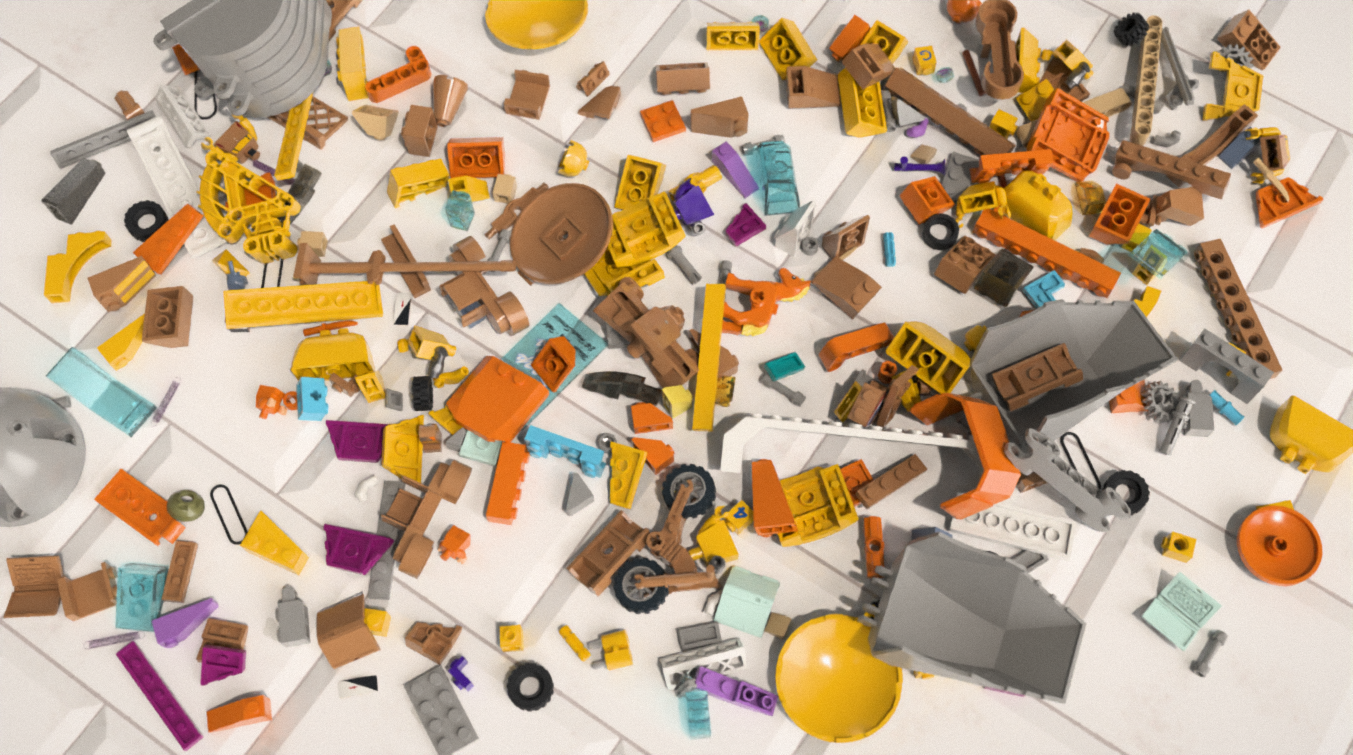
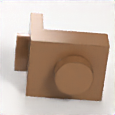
[329,373,360,398]

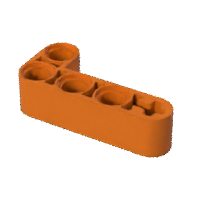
[365,46,432,103]
[818,323,894,372]

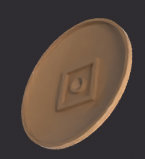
[510,183,613,284]

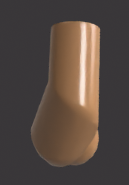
[1079,248,1104,263]

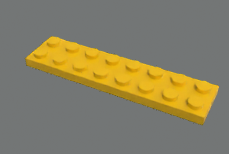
[223,281,383,329]

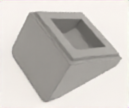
[445,428,467,452]

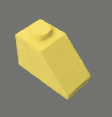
[662,385,693,419]

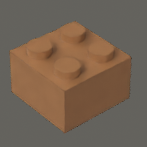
[401,105,438,157]

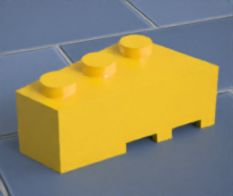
[387,158,450,209]
[240,510,309,576]

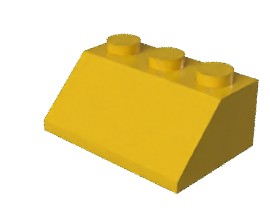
[759,17,818,80]
[707,22,760,50]
[1014,27,1041,93]

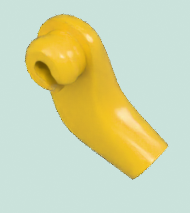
[433,366,469,388]

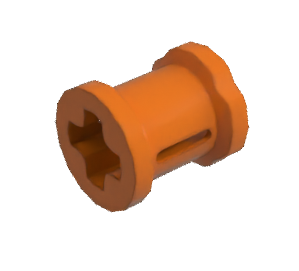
[878,361,897,384]

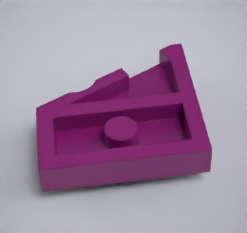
[725,203,766,247]
[200,645,247,686]

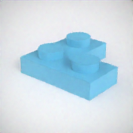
[1022,270,1066,309]

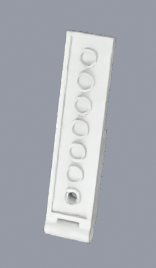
[127,115,226,259]

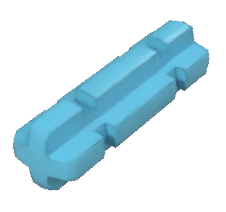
[883,232,896,267]

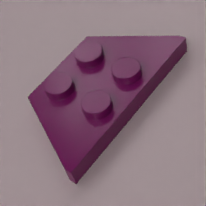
[326,420,391,463]
[323,524,394,575]

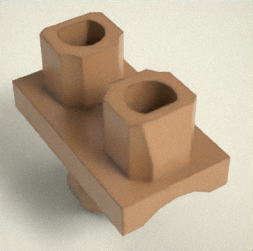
[1139,195,1167,228]

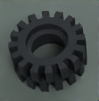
[1114,12,1149,46]
[412,376,433,411]

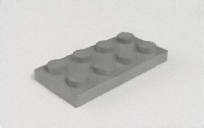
[404,665,480,755]

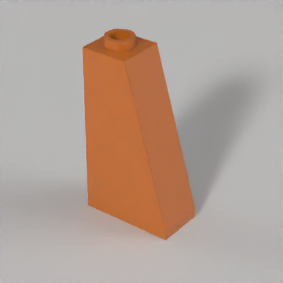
[752,459,798,536]

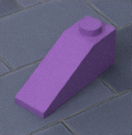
[712,141,759,198]
[152,598,219,648]

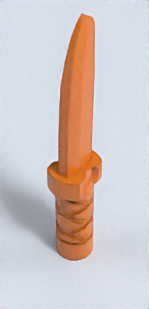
[303,320,358,336]

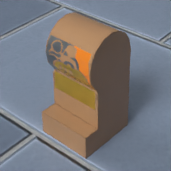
[419,424,442,453]

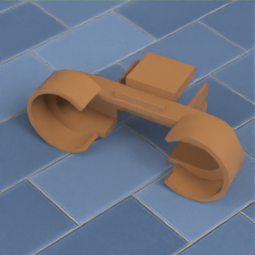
[975,0,1024,100]
[440,236,530,336]
[381,459,473,579]

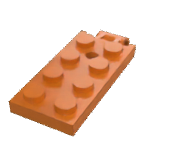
[94,469,186,546]

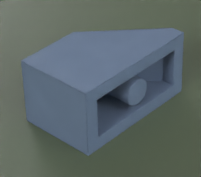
[1218,126,1261,169]

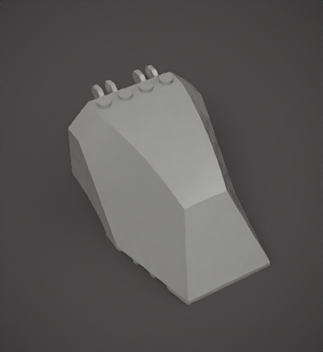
[968,299,1178,447]
[858,531,1087,704]

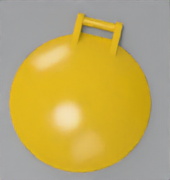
[485,0,588,49]
[776,604,903,743]

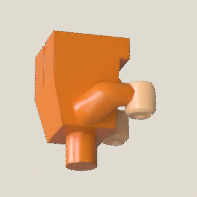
[256,385,288,420]
[438,525,470,564]

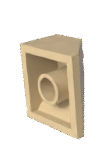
[352,105,399,140]

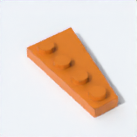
[132,204,204,275]

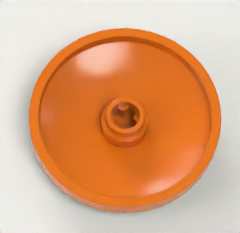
[1237,505,1323,586]

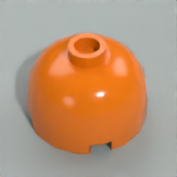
[947,0,982,24]

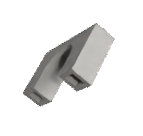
[1180,328,1274,404]

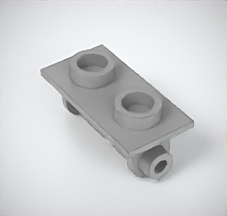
[1165,75,1199,110]

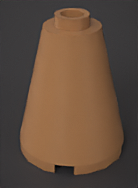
[433,75,468,127]

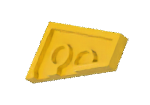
[610,441,648,509]

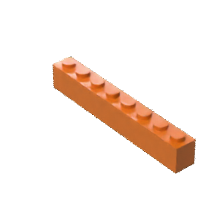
[972,209,1121,298]

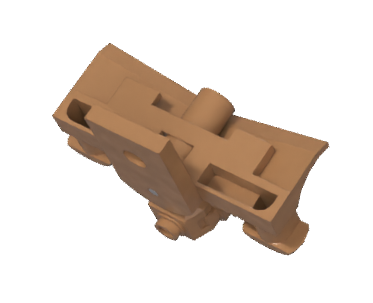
[593,277,699,388]

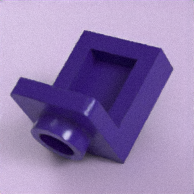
[448,656,474,692]

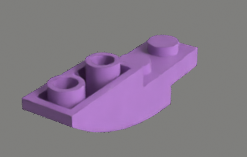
[695,666,778,716]

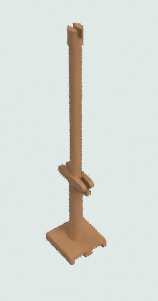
[294,243,516,285]

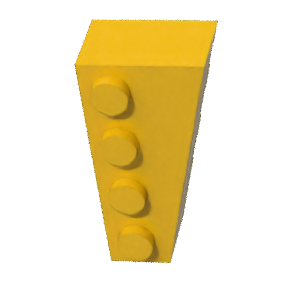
[336,26,369,101]

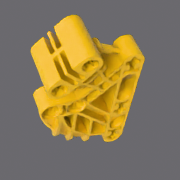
[196,150,301,264]

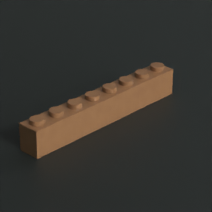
[885,67,1016,155]

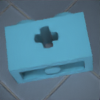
[296,377,329,421]

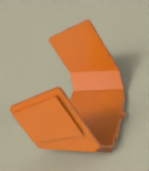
[910,393,1021,520]

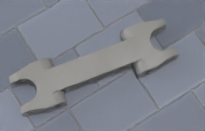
[1004,428,1131,532]

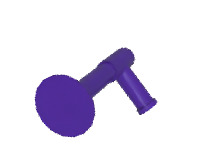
[894,156,945,176]

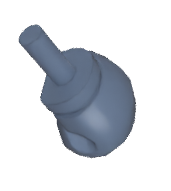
[226,261,248,290]

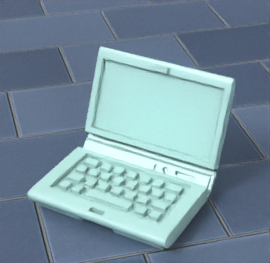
[714,566,781,638]
[1141,572,1222,651]

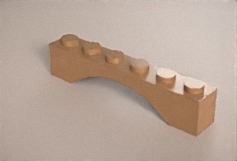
[1166,104,1258,188]
[1115,140,1231,200]

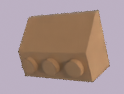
[656,62,710,95]
[142,286,193,348]

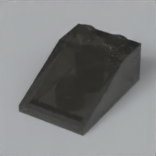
[974,248,1034,307]

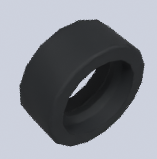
[922,213,959,250]

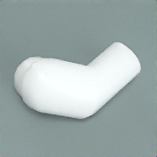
[704,590,723,616]

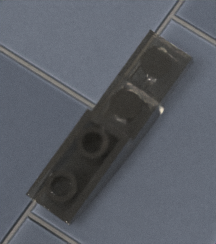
[277,164,322,228]
[582,371,662,406]

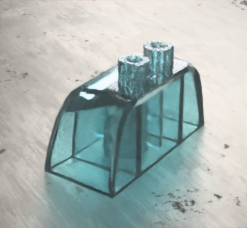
[756,140,800,216]

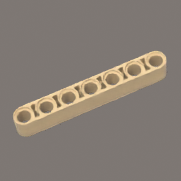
[1016,88,1132,148]

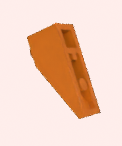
[207,695,272,733]

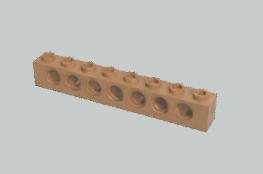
[1194,238,1283,379]

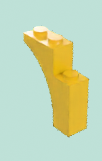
[44,231,112,303]

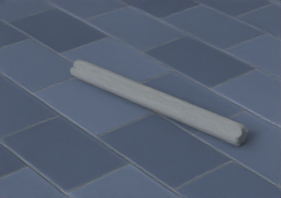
[1161,27,1195,106]

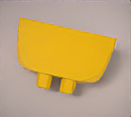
[1004,171,1073,241]
[886,321,971,394]
[291,328,375,381]
[1270,395,1353,474]

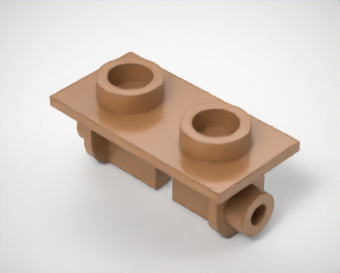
[576,61,610,97]

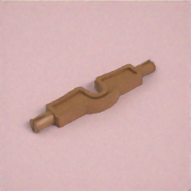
[484,182,549,240]

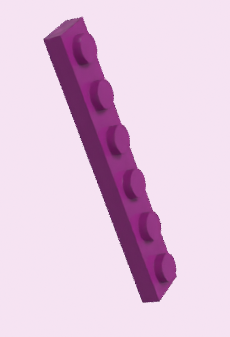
[116,641,204,751]

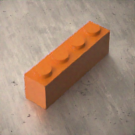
[486,442,530,525]

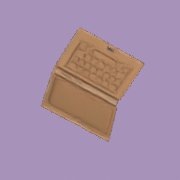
[3,556,64,618]
[317,594,381,669]

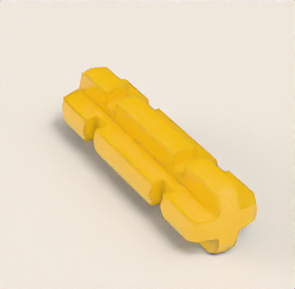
[559,625,591,662]

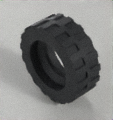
[124,200,169,242]
[1102,470,1150,516]
[506,663,554,712]

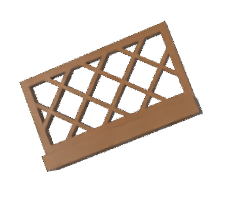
[268,96,348,150]

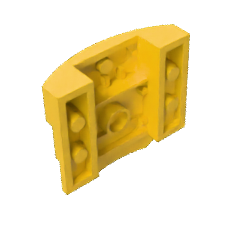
[608,191,685,267]
[584,246,665,296]
[778,464,859,547]

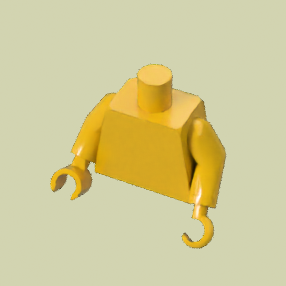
[956,181,1011,228]

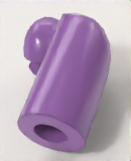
[907,118,928,138]

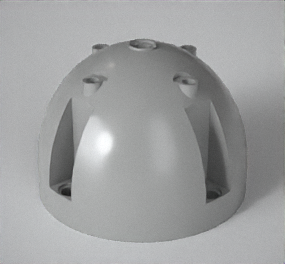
[0,387,85,527]

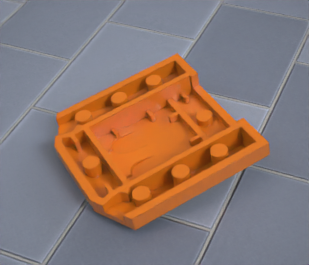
[1027,88,1109,183]
[446,356,549,444]

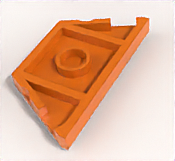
[1255,177,1324,229]

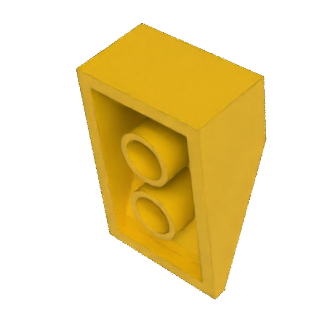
[861,20,908,64]
[614,155,666,210]

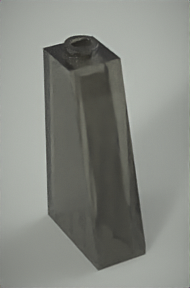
[41,158,106,225]

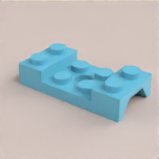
[524,425,606,478]

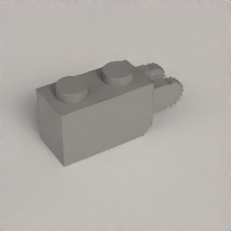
[1182,380,1215,437]
[275,586,311,648]

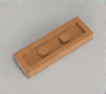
[161,541,198,603]

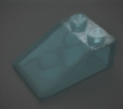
[115,563,168,632]

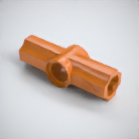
[863,516,885,579]

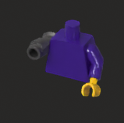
[672,172,714,235]

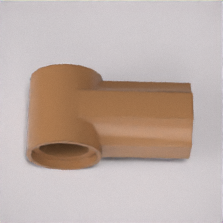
[114,90,144,120]

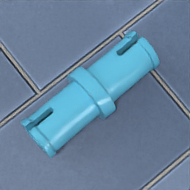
[1210,390,1245,426]

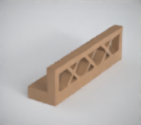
[381,224,431,298]

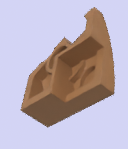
[578,86,621,119]
[405,622,462,665]

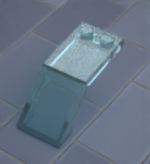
[1128,229,1189,281]
[46,347,157,438]

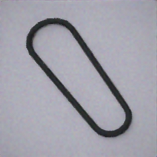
[194,70,217,120]

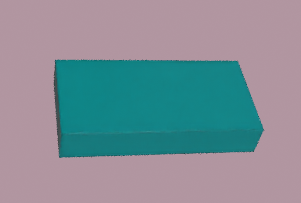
[764,352,806,382]

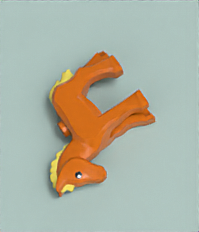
[722,268,811,337]

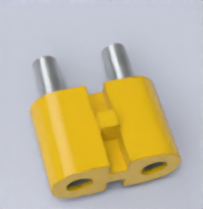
[588,629,633,671]

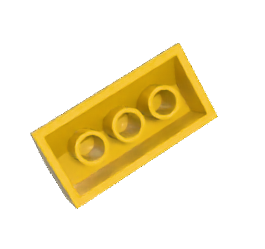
[838,67,887,138]

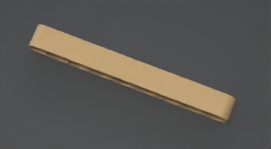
[1130,15,1163,146]

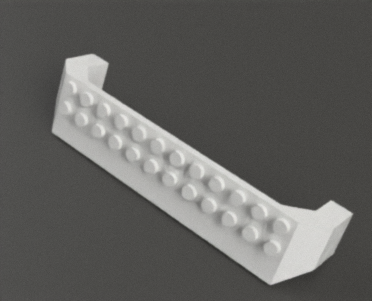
[720,413,984,483]

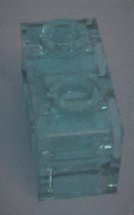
[445,190,475,231]
[686,691,712,740]

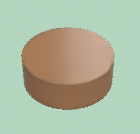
[1112,163,1132,180]

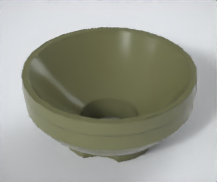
[166,490,205,522]

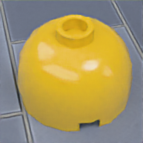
[557,139,589,177]

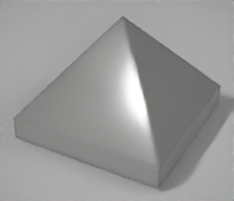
[386,388,403,411]

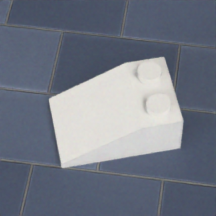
[774,200,816,257]

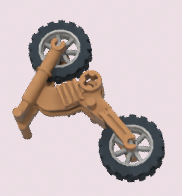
[613,464,721,615]

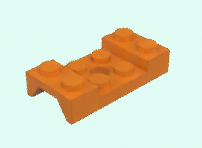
[969,149,1054,184]

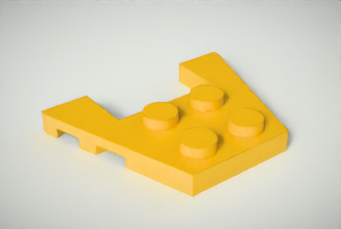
[1202,51,1264,121]

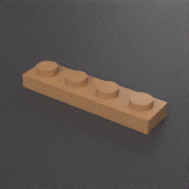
[855,454,927,510]

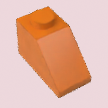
[631,402,673,434]
[631,437,675,475]

